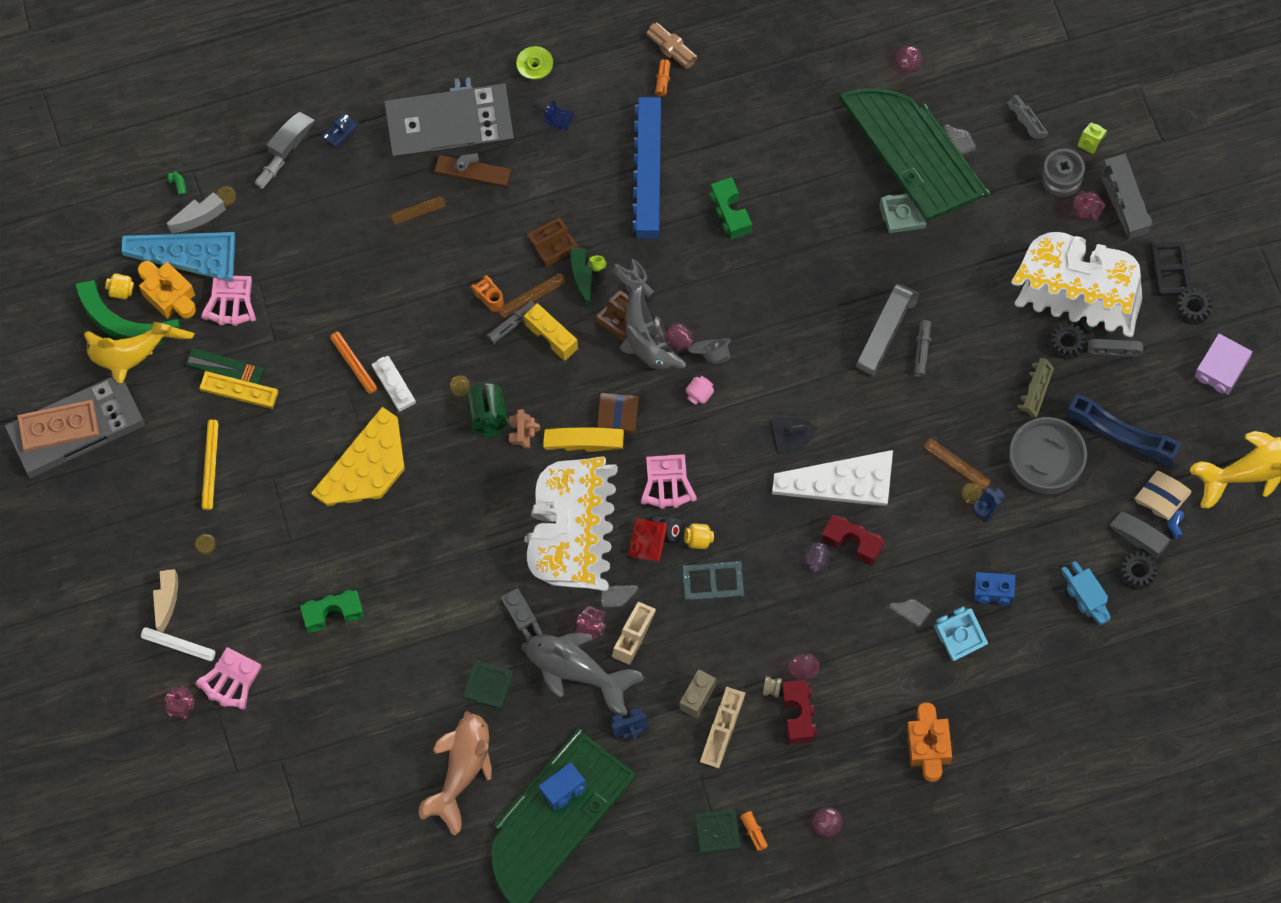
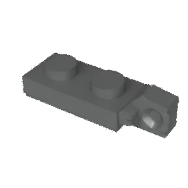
[1007,95,1048,139]

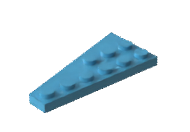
[122,232,235,282]

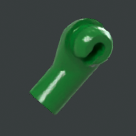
[167,171,187,195]

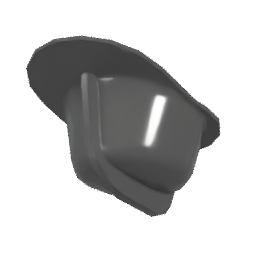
[688,338,731,364]

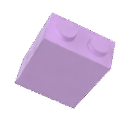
[1195,334,1253,395]

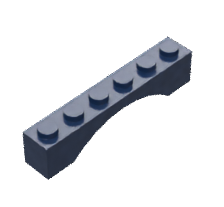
[1066,393,1182,468]

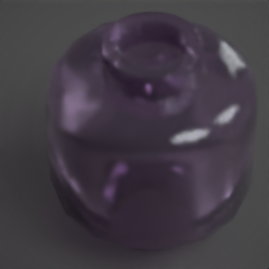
[803,542,831,572]

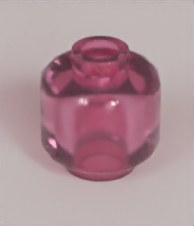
[665,323,694,351]
[789,654,820,680]

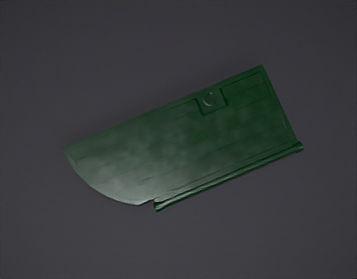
[839,89,991,222]
[492,727,637,903]

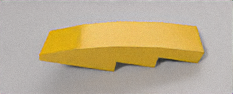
[543,428,624,452]

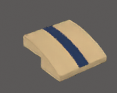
[1135,471,1191,520]

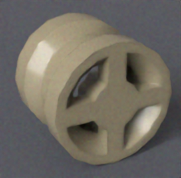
[763,676,782,698]

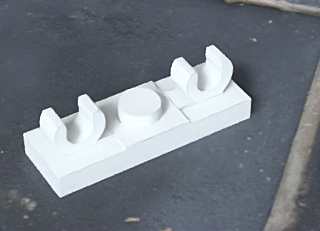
[372,356,416,412]

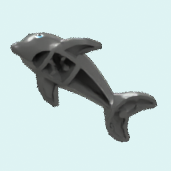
[613,259,686,370]
[521,632,644,716]

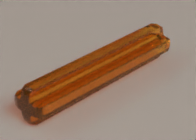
[391,196,445,224]

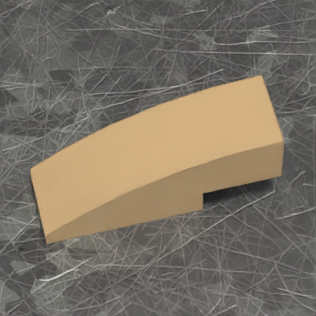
[153,569,178,633]
[612,602,656,665]

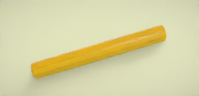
[202,420,218,510]

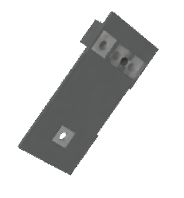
[385,84,514,157]
[5,376,145,478]

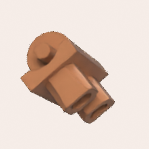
[509,409,540,448]

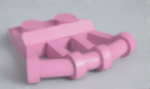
[202,276,256,326]
[641,454,697,509]
[195,647,262,710]

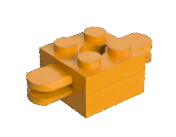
[138,261,196,319]

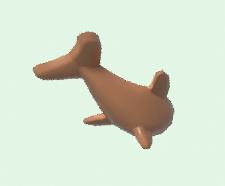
[419,711,492,836]

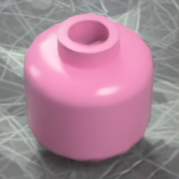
[686,376,714,405]

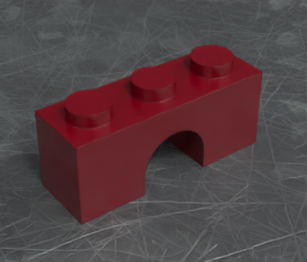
[822,515,885,566]
[782,680,817,745]

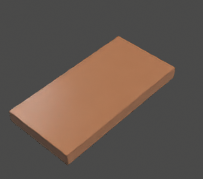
[17,399,100,452]

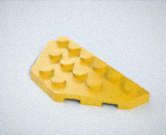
[312,407,405,506]

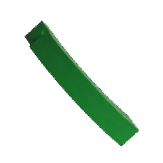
[76,280,181,345]

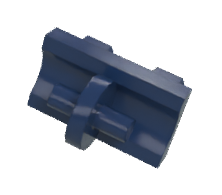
[322,113,358,148]
[973,488,1005,523]
[611,708,649,742]

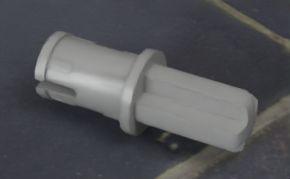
[255,156,285,189]

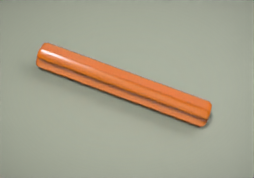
[331,332,377,394]

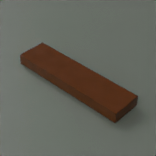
[435,155,511,188]

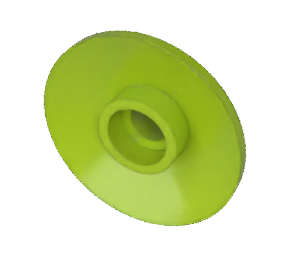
[516,46,553,80]

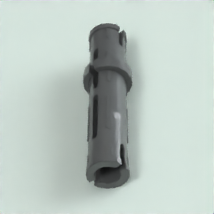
[487,300,535,344]
[913,320,932,377]

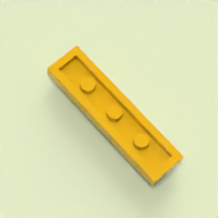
[200,371,278,409]

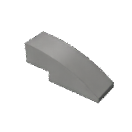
[167,192,226,233]

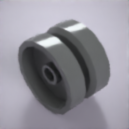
[1042,149,1085,197]

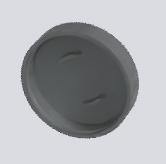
[1009,417,1087,494]

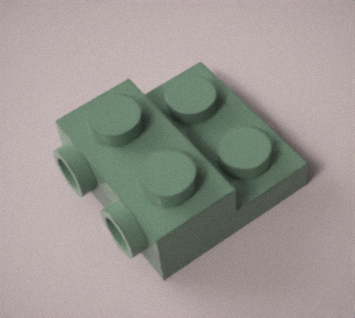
[879,193,926,233]

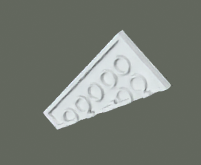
[772,450,893,506]

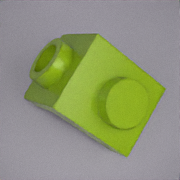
[1077,123,1107,154]

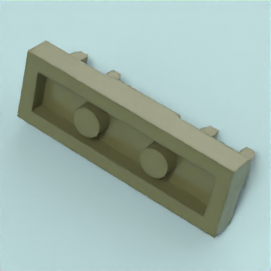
[1017,358,1054,418]

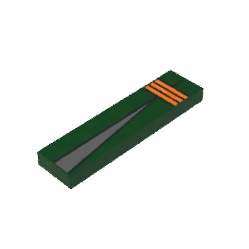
[186,348,264,385]

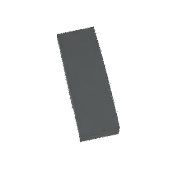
[267,112,315,160]
[1109,511,1170,559]

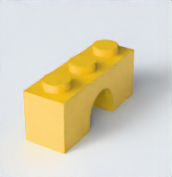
[524,303,578,361]

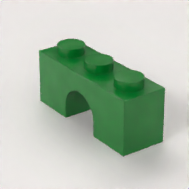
[709,177,752,239]
[300,590,365,633]

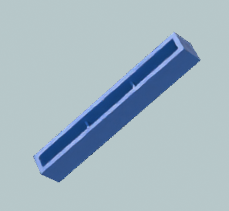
[633,97,661,239]

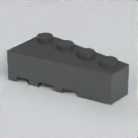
[1101,153,1152,240]

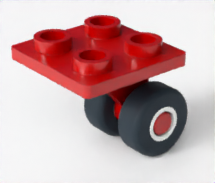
[628,516,682,561]

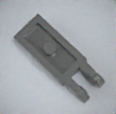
[501,588,542,642]

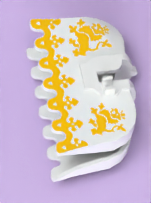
[1012,232,1143,337]
[524,456,617,591]

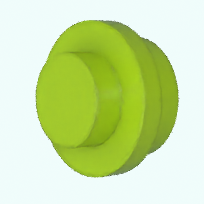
[588,256,607,272]

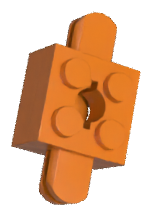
[907,703,952,782]

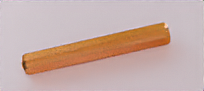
[499,273,565,318]
[925,438,990,489]

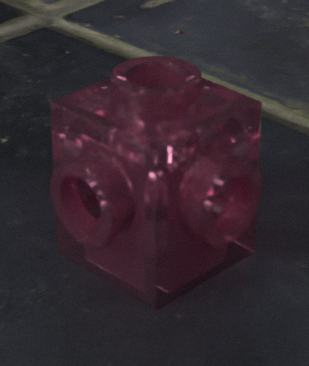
[1073,191,1105,221]
[575,606,606,640]
[165,686,195,719]

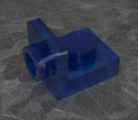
[544,101,574,131]

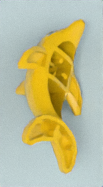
[84,322,195,384]
[1190,431,1281,509]

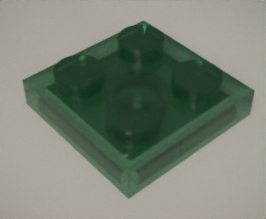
[463,661,513,710]
[695,809,740,854]

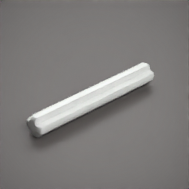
[141,627,215,661]

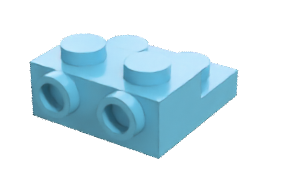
[933,607,988,661]

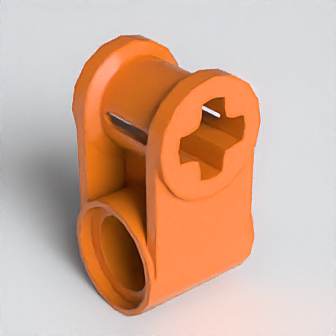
[471,275,504,312]

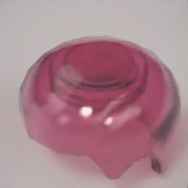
[895,45,923,73]
[812,807,843,838]

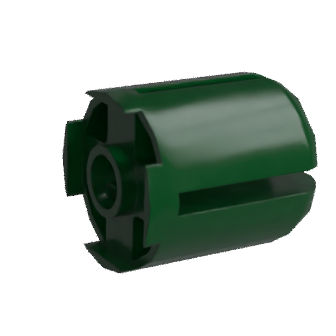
[466,383,509,438]

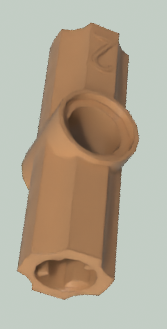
[647,23,697,69]

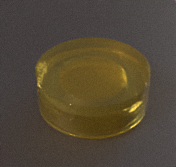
[217,186,236,206]
[450,375,470,395]
[962,483,982,503]
[196,534,216,555]

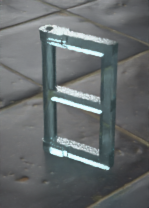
[682,561,744,600]

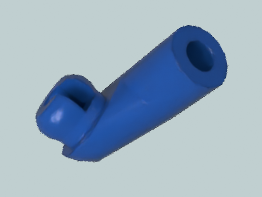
[1167,510,1184,539]

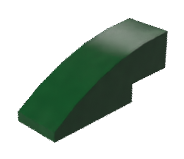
[571,248,593,308]

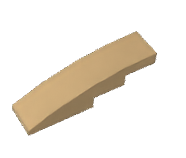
[700,687,746,768]

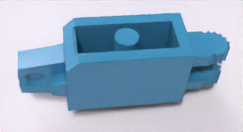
[1061,561,1111,626]

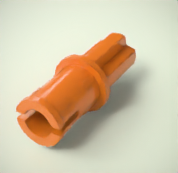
[655,60,670,96]
[740,811,767,851]

